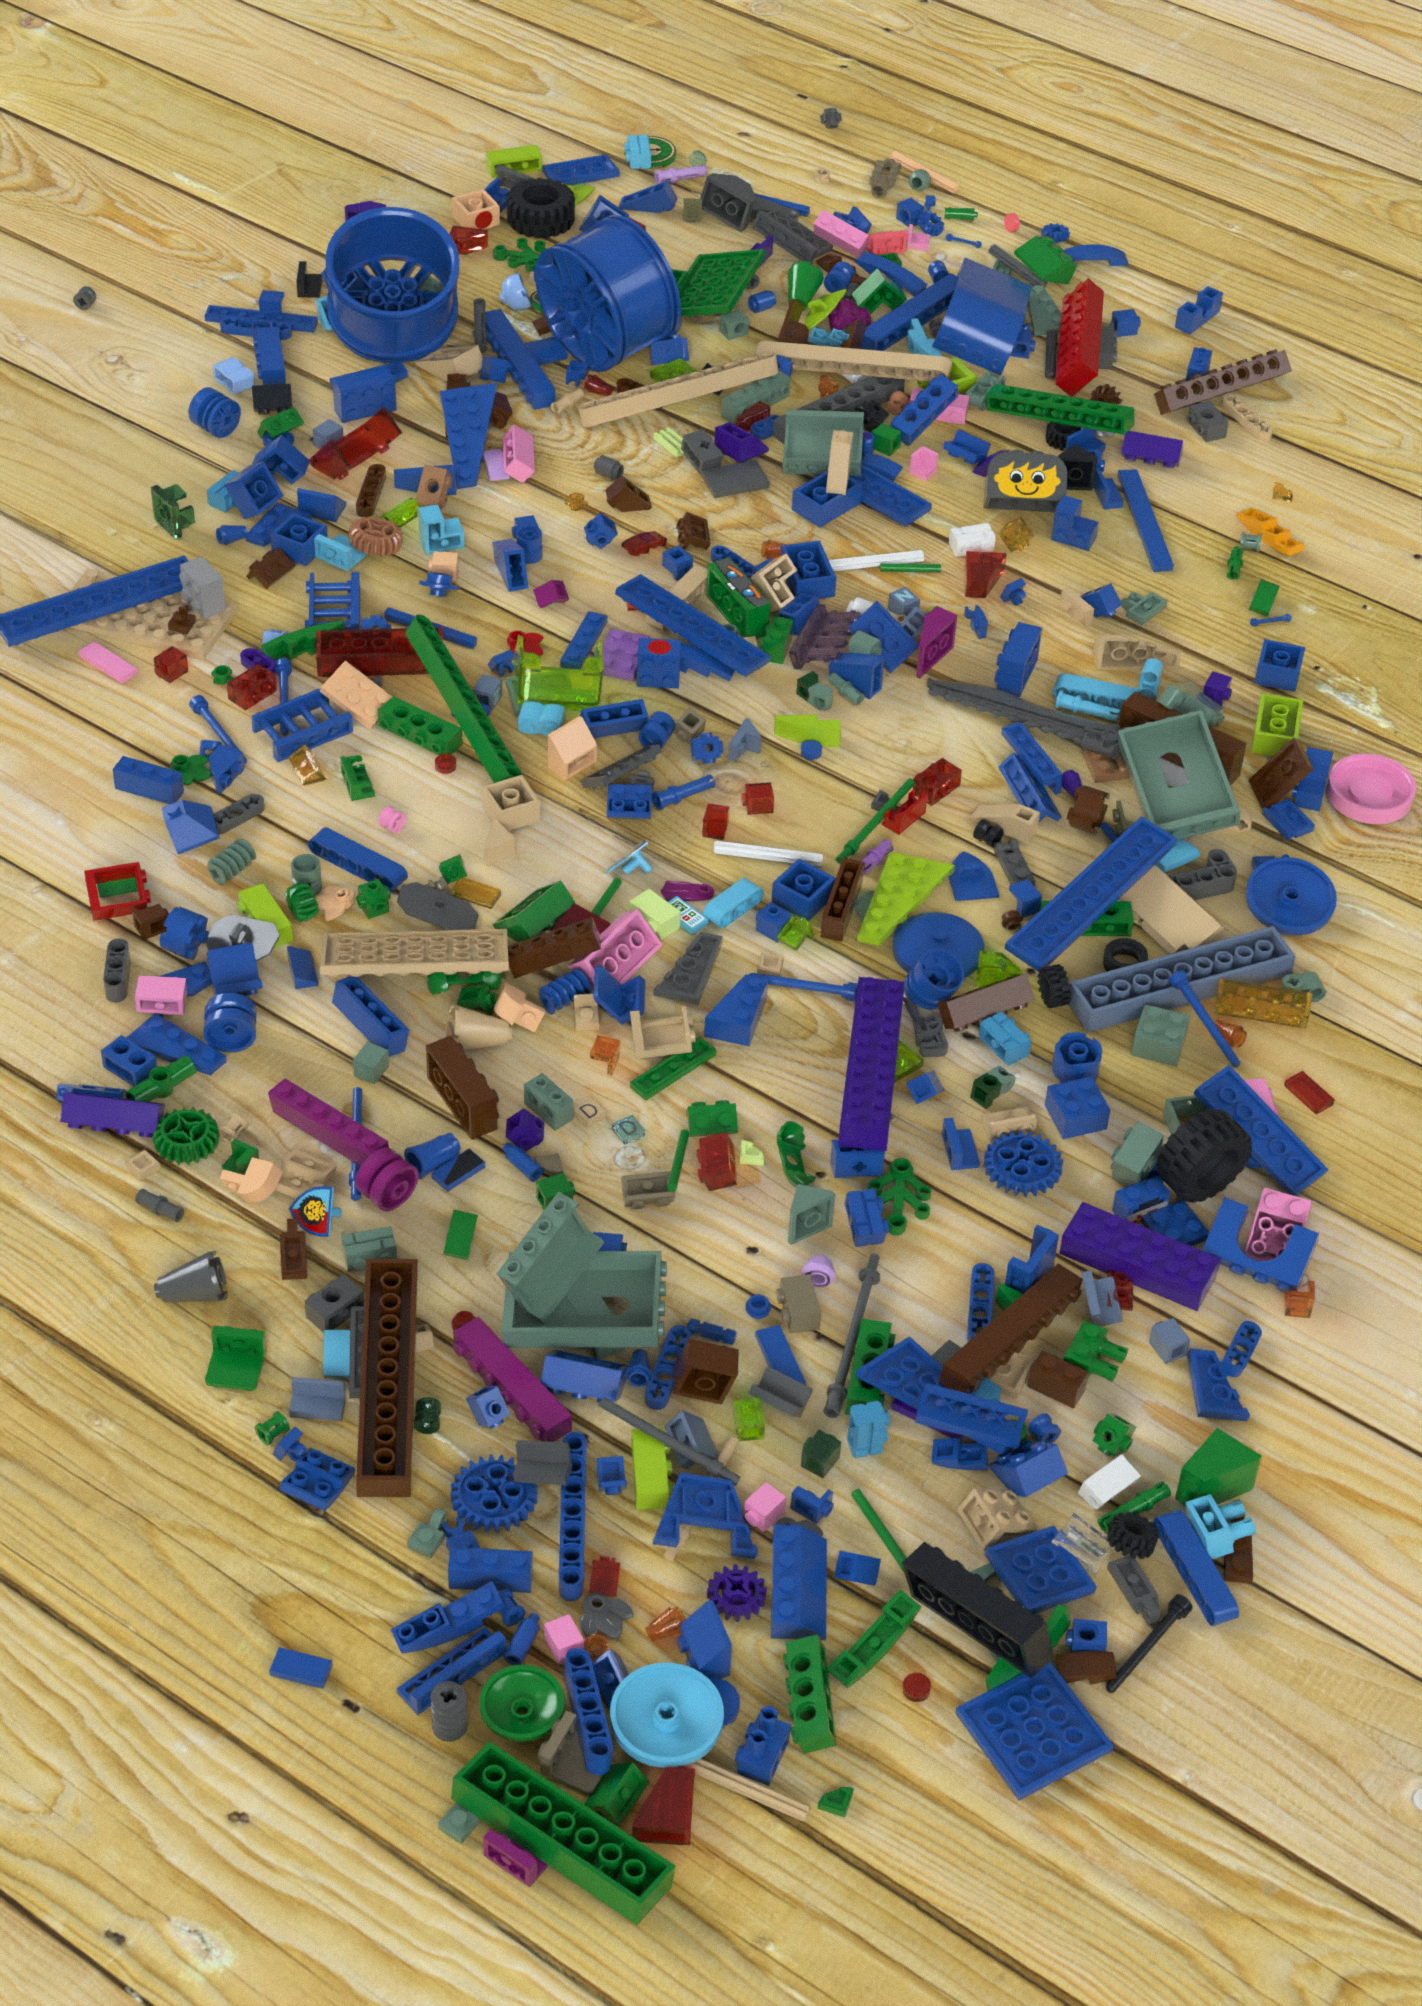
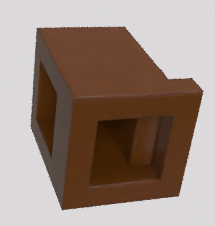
[132,904,169,940]

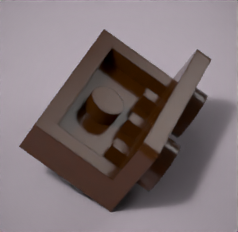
[246,548,296,589]

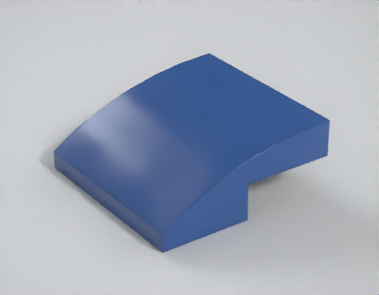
[524,337,568,365]

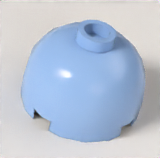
[499,272,532,311]

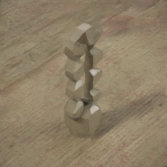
[869,158,901,198]

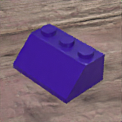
[1121,431,1184,468]

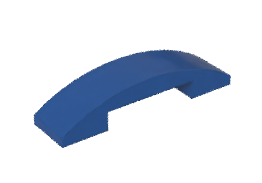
[1063,244,1128,266]

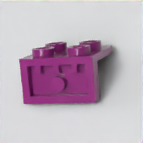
[483,1829,549,1887]

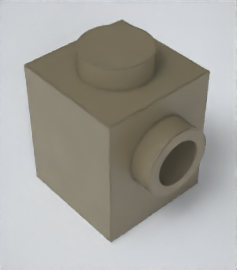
[674,707,706,745]

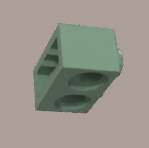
[524,1073,573,1131]

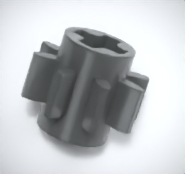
[820,108,842,129]
[630,770,655,792]

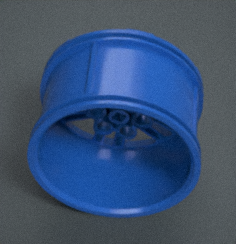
[326,207,459,363]
[534,215,681,372]

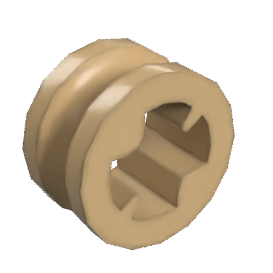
[814,168,830,184]

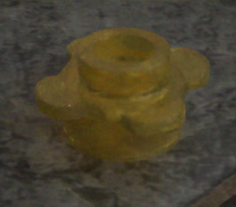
[565,493,588,511]

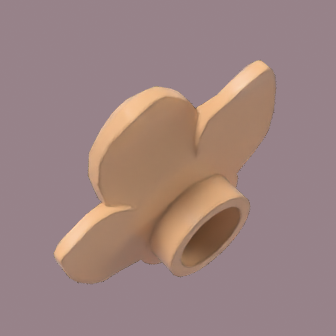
[316,885,355,921]

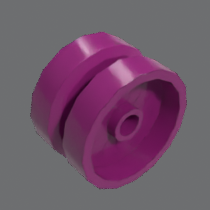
[355,1147,419,1212]

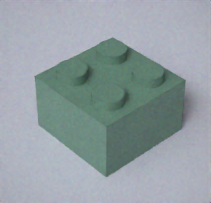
[1131,1004,1190,1067]
[1110,1121,1164,1187]

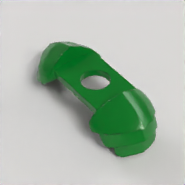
[427,971,502,995]
[776,1121,816,1188]

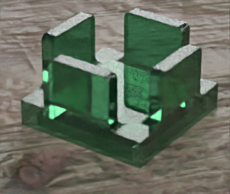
[151,484,195,539]

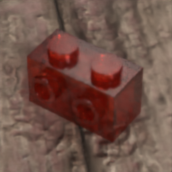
[697,1132,737,1191]

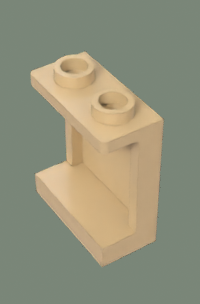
[630,1006,696,1059]

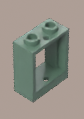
[1163,1095,1208,1134]

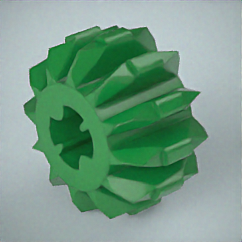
[285,882,319,922]

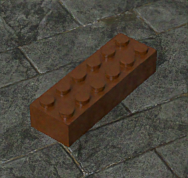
[1119,691,1247,786]

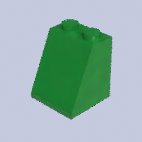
[1175,1428,1262,1507]

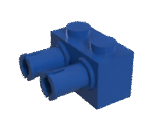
[735,1706,791,1786]

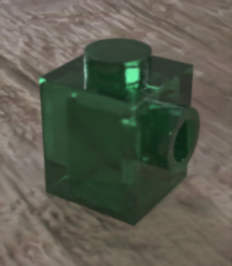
[801,1430,841,1478]

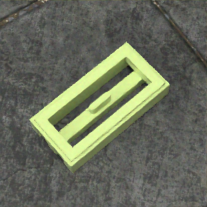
[653,427,684,458]

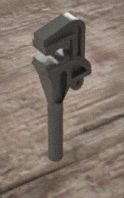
[903,987,948,1057]

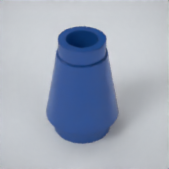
[216,525,248,545]
[626,1349,652,1387]

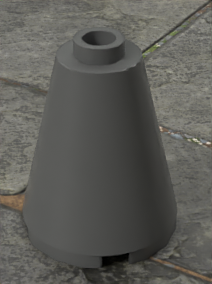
[154,1251,228,1302]

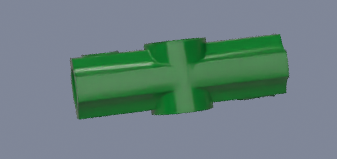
[125,1055,197,1102]

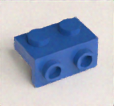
[833,206,872,234]
[943,430,991,465]

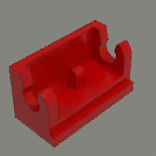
[882,789,927,835]

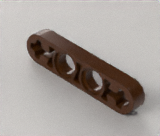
[356,464,386,518]

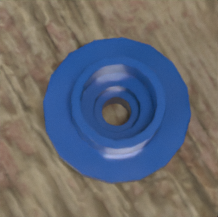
[418,572,459,597]

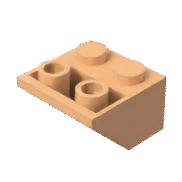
[548,716,597,780]

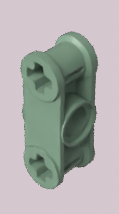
[966,371,1006,411]

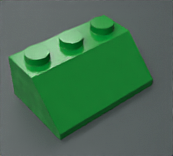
[1014,236,1078,284]
[492,880,575,942]

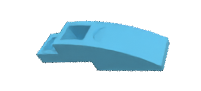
[907,318,944,357]

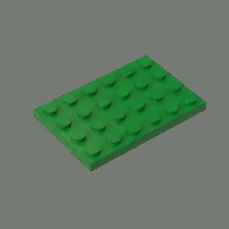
[678,249,766,317]

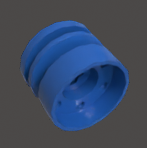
[188,387,241,438]
[904,949,964,1010]

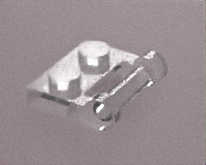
[1052,1513,1115,1575]

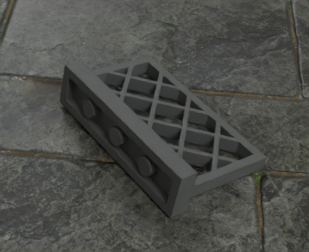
[752,208,833,264]

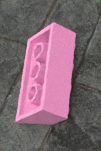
[568,909,663,991]

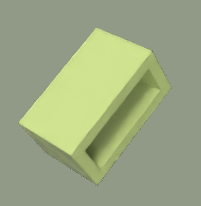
[629,889,681,941]

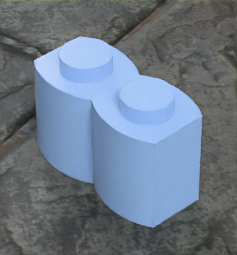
[213,357,255,394]

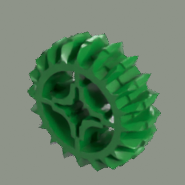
[152,1106,220,1166]

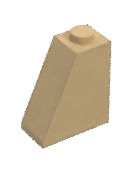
[826,430,853,495]

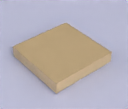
[990,1352,1036,1400]

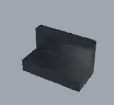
[296,261,322,298]

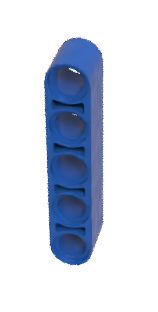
[308,827,408,892]
[1153,1510,1239,1626]
[564,1648,613,1775]

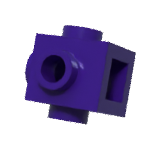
[505,1108,544,1151]

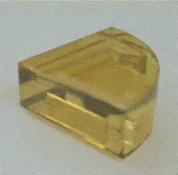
[1272,482,1293,502]

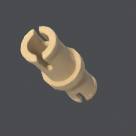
[551,388,584,414]

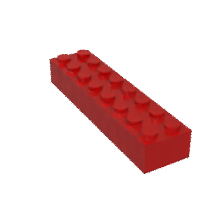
[1055,278,1104,397]

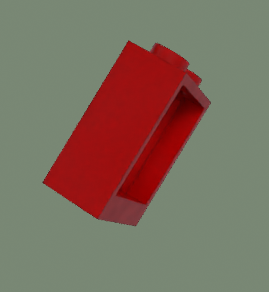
[84,862,151,921]

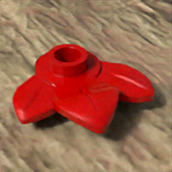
[507,630,544,660]

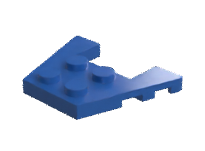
[653,1472,758,1559]

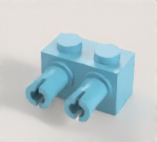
[1186,1494,1256,1560]

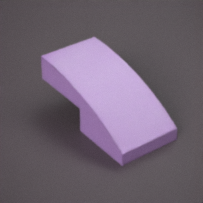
[482,449,509,481]

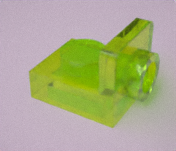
[777,916,815,951]

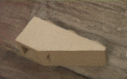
[969,804,1040,844]

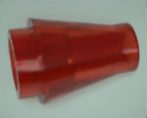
[584,374,613,396]

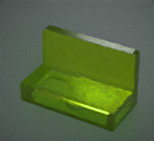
[379,498,418,528]

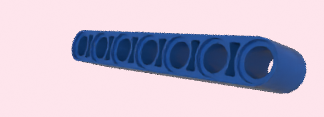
[559,1432,586,1601]

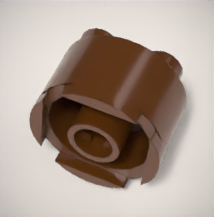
[1066,785,1110,835]

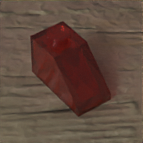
[449,225,488,255]

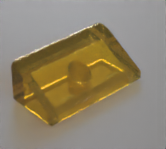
[289,744,327,786]

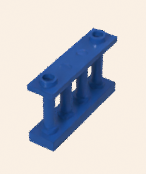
[305,572,360,640]
[252,689,353,762]

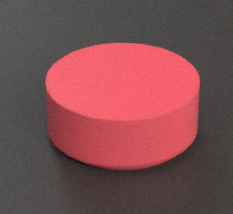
[1004,213,1020,232]

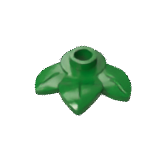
[170,755,211,785]

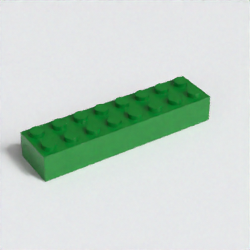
[451,1741,676,1925]

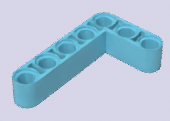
[1053,658,1163,714]

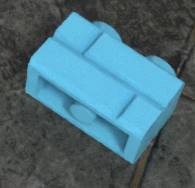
[624,135,651,169]

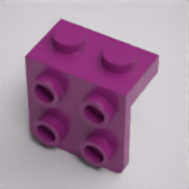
[828,298,872,332]

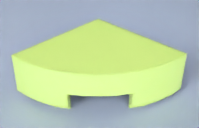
[740,1140,764,1166]

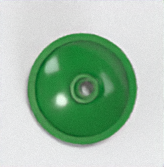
[479,1665,565,1742]

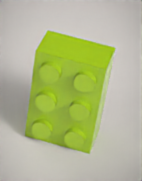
[1251,693,1303,756]

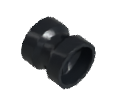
[973,819,1004,848]

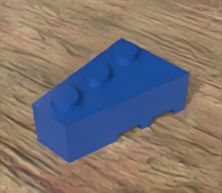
[704,974,768,1046]

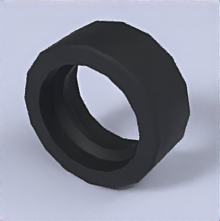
[1103,938,1148,972]

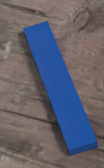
[204,305,318,333]

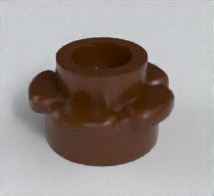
[1001,910,1023,930]

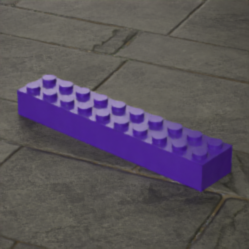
[838,977,905,1151]

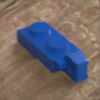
[57,1083,127,1101]

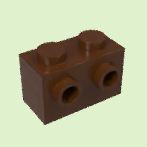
[1028,1350,1089,1409]

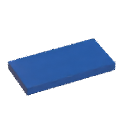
[542,154,620,185]

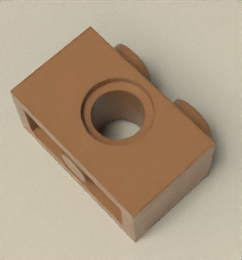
[414,464,453,512]

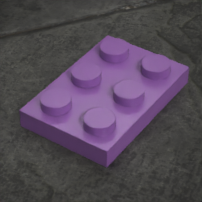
[593,629,650,681]

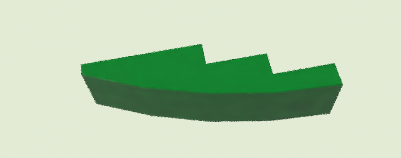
[261,621,345,661]
[985,1604,1071,1691]

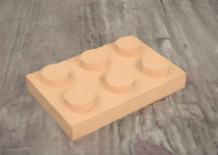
[319,661,392,730]

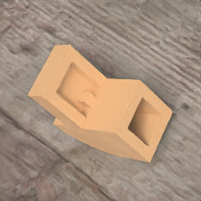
[494,983,546,1032]
[220,1157,283,1203]

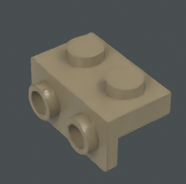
[621,1171,675,1209]

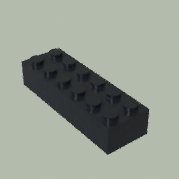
[902,1542,1054,1679]

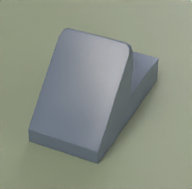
[728,718,761,762]

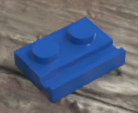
[1262,799,1315,841]

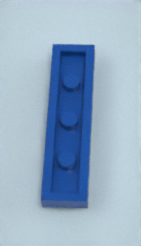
[560,611,608,672]

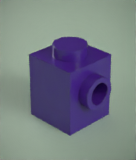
[1203,671,1232,706]

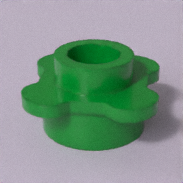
[211,665,234,685]

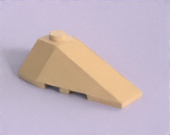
[1093,635,1181,670]

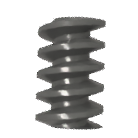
[430,1681,468,1742]

